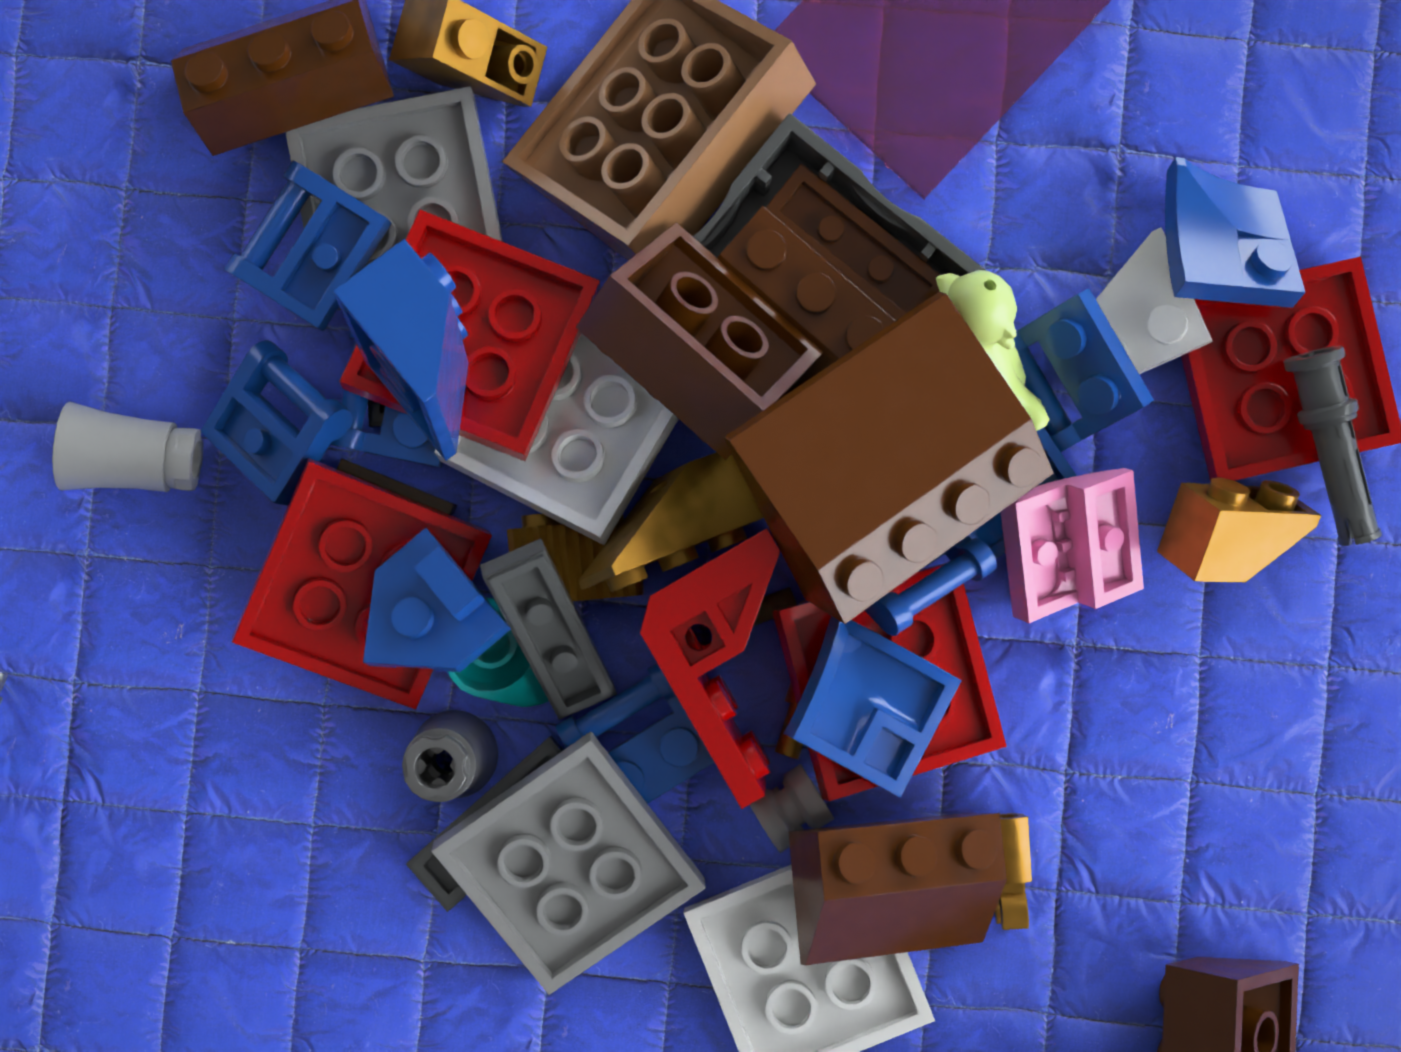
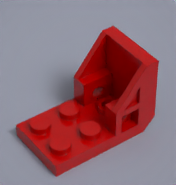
[640,528,780,809]

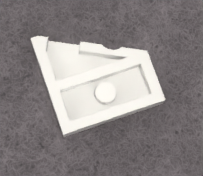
[1096,227,1213,374]

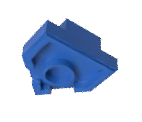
[363,528,511,672]

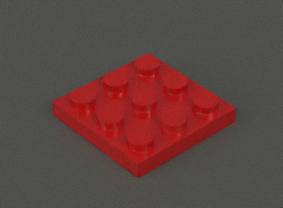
[339,210,600,461]
[1181,256,1401,482]
[232,458,492,710]
[772,562,1007,802]

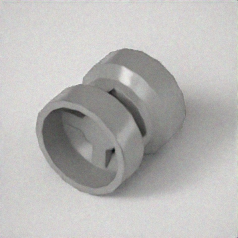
[750,764,835,853]

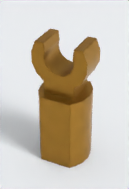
[995,813,1032,930]

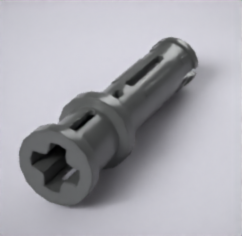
[1283,345,1382,546]

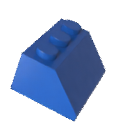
[333,239,469,461]

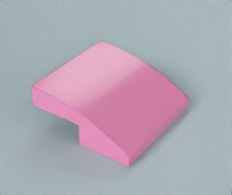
[1001,468,1144,623]

